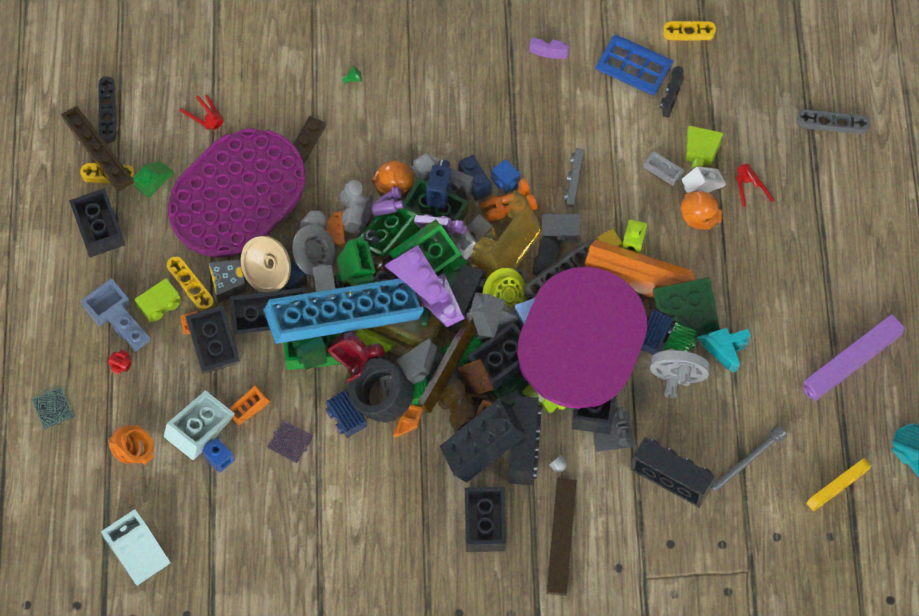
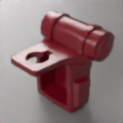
[327,332,385,382]

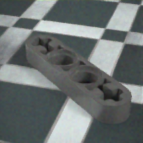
[797,109,870,134]

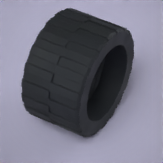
[348,358,414,423]

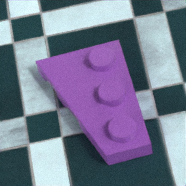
[385,246,448,305]
[414,274,464,327]

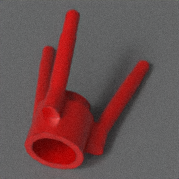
[180,94,224,130]
[735,164,775,207]

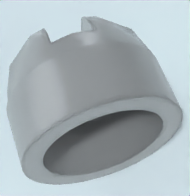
[549,455,567,472]

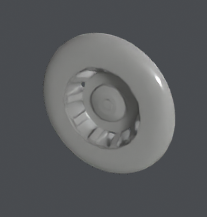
[292,225,336,277]

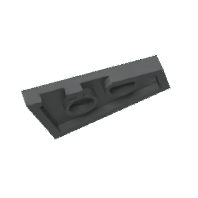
[564,148,584,207]

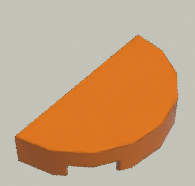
[325,211,345,247]

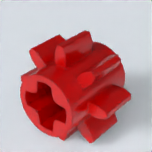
[108,349,132,375]

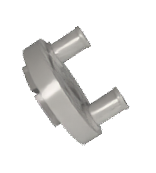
[650,349,710,398]

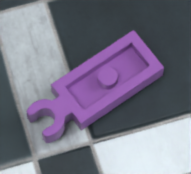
[414,214,467,234]

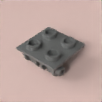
[593,407,635,452]

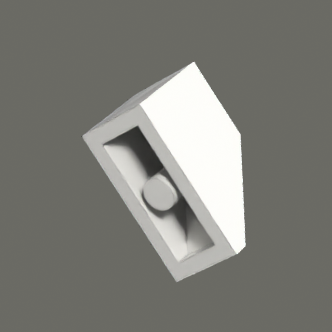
[681,166,726,193]

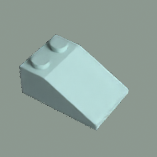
[164,390,235,460]

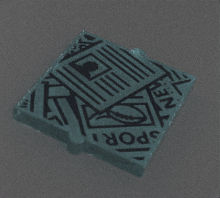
[31,387,74,429]

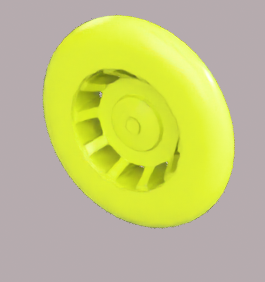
[482,268,527,310]

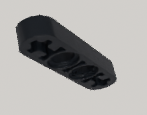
[98,76,117,144]

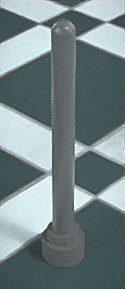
[711,425,787,491]

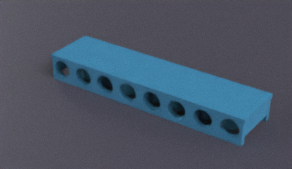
[264,279,424,344]

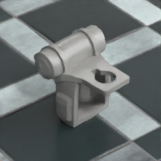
[339,180,376,234]

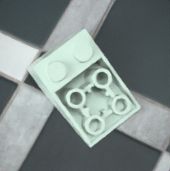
[101,509,170,585]

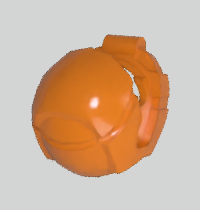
[372,160,414,199]
[681,191,722,230]
[108,425,154,465]

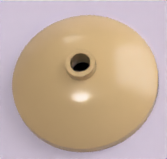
[241,236,291,292]

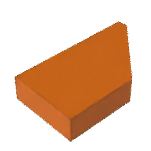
[393,404,424,437]

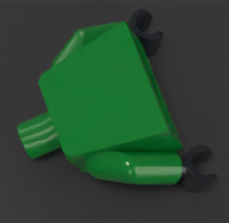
[336,230,389,286]

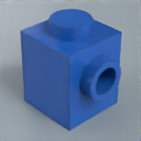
[491,159,521,193]
[202,438,234,473]

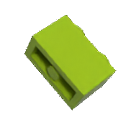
[135,278,181,323]

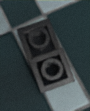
[532,236,560,280]

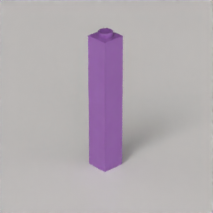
[803,314,905,402]

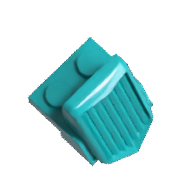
[697,328,751,372]
[891,423,919,477]

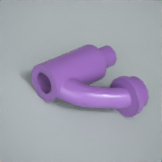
[372,187,404,216]

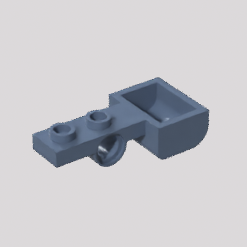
[81,278,151,352]

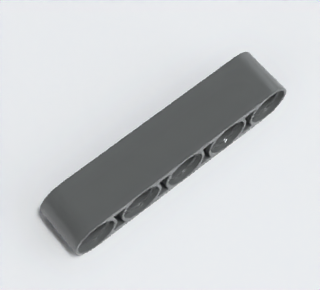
[523,239,597,299]

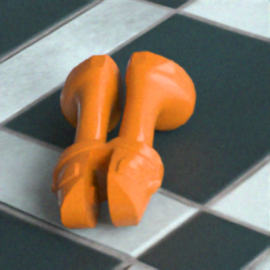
[480,178,538,221]

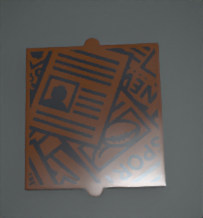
[458,359,494,394]

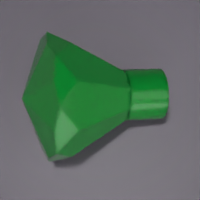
[342,65,362,84]

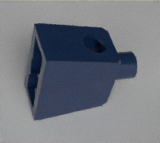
[426,160,452,209]

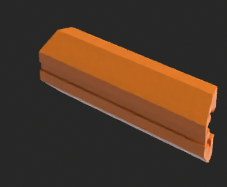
[585,240,695,299]

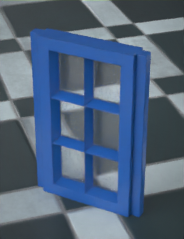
[595,34,674,96]

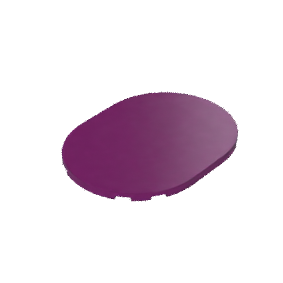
[168,128,306,258]
[517,267,647,409]

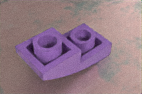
[529,37,569,59]

